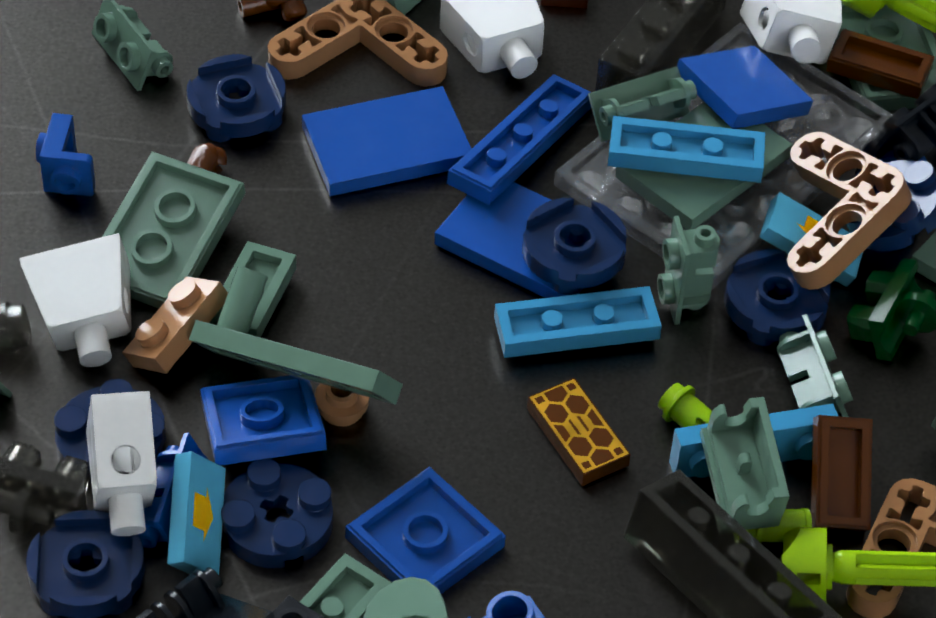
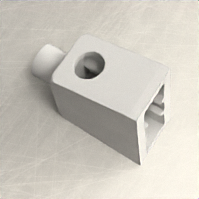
[440,0,545,79]
[740,0,842,65]
[19,233,131,367]
[86,391,157,536]

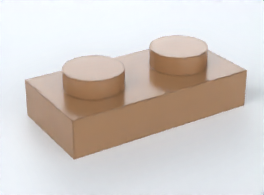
[122,276,228,374]

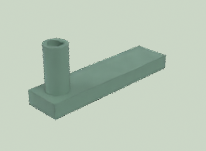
[189,266,403,405]

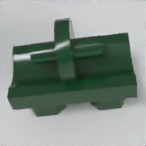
[847,258,936,361]

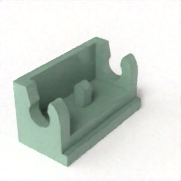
[700,397,790,532]

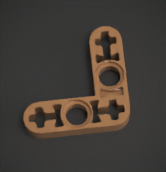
[268,0,448,87]
[787,132,912,290]
[846,478,936,618]

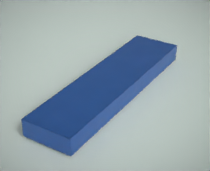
[446,74,591,205]

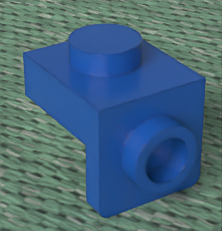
[36,113,96,196]

